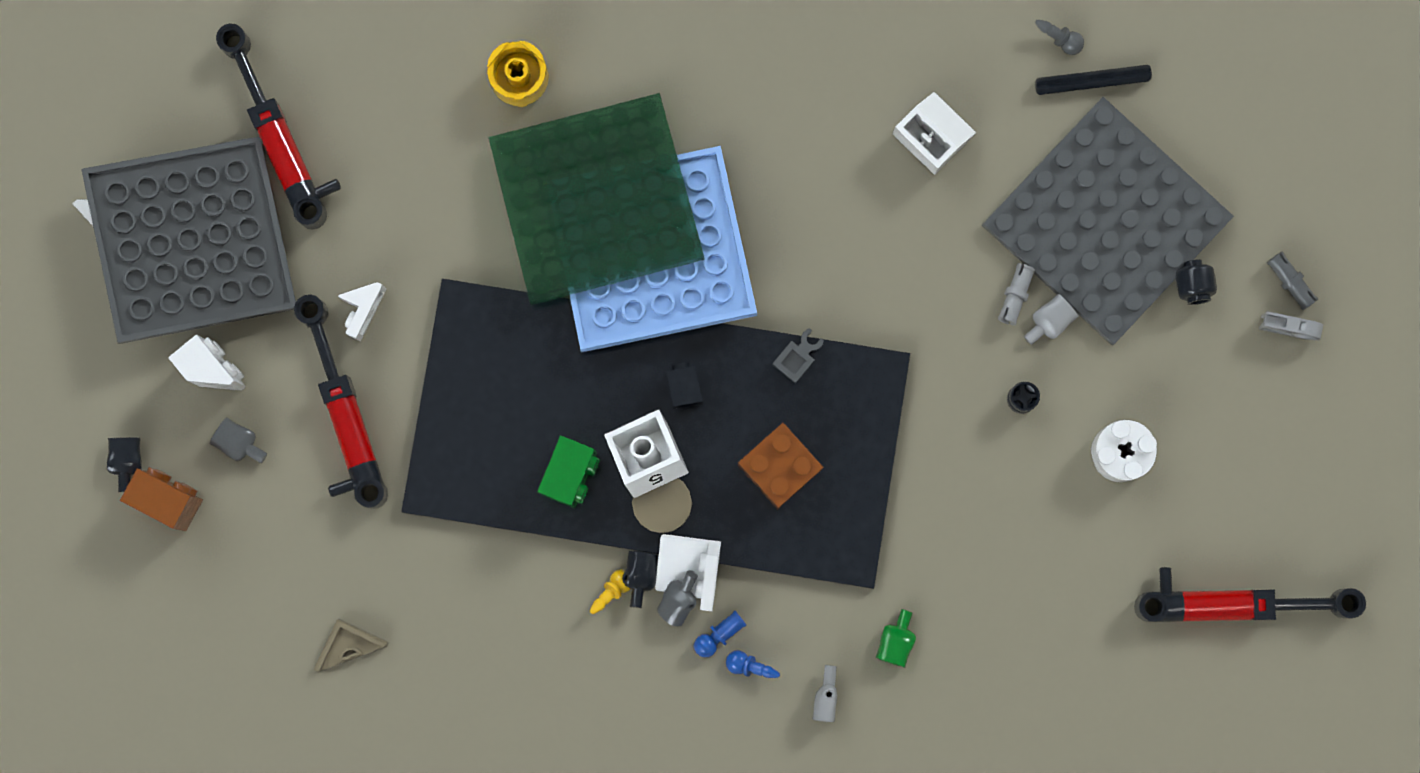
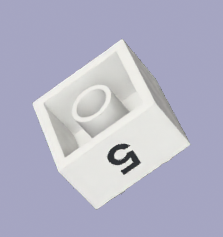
[604,410,689,498]

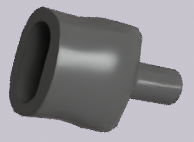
[209,417,267,463]
[657,570,698,626]

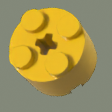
[487,41,549,107]

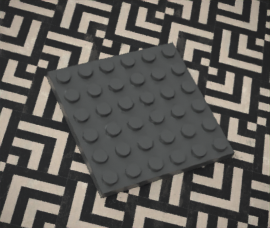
[982,97,1234,346]
[81,136,296,344]

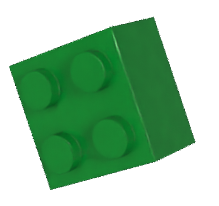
[537,435,600,509]

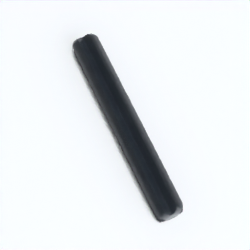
[1035,64,1152,95]

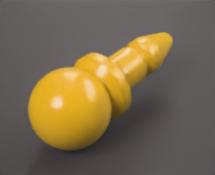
[590,569,631,614]

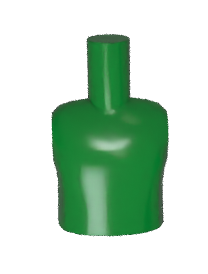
[875,609,916,668]

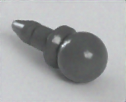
[1035,20,1084,55]

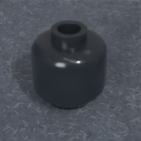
[1176,259,1217,305]

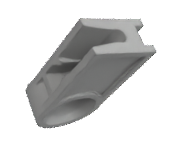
[1259,311,1323,341]

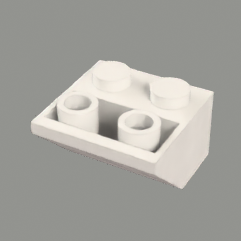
[893,92,976,175]
[168,335,246,390]

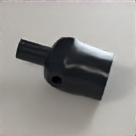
[107,437,142,492]
[622,551,658,608]

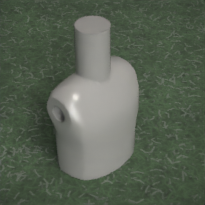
[1024,294,1079,345]
[812,665,837,722]

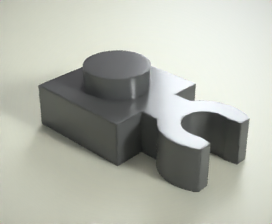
[772,328,824,384]

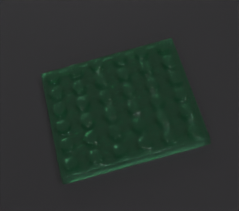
[488,93,705,305]

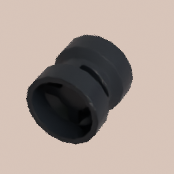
[1007,382,1040,414]

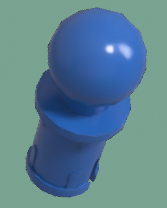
[694,610,747,658]

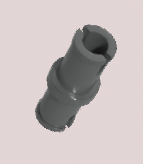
[1267,251,1318,310]

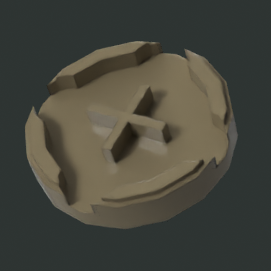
[632,478,692,533]

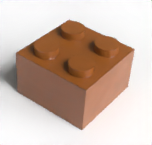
[738,423,824,509]
[120,467,203,531]

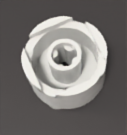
[1091,420,1157,482]

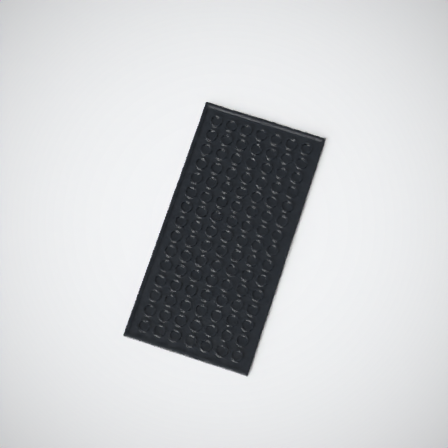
[401,278,911,589]

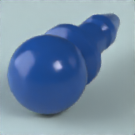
[726,650,780,678]

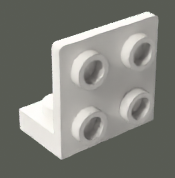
[655,534,721,611]

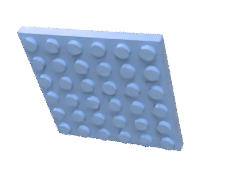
[547,146,757,353]

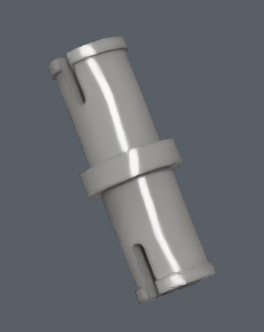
[998,263,1035,325]

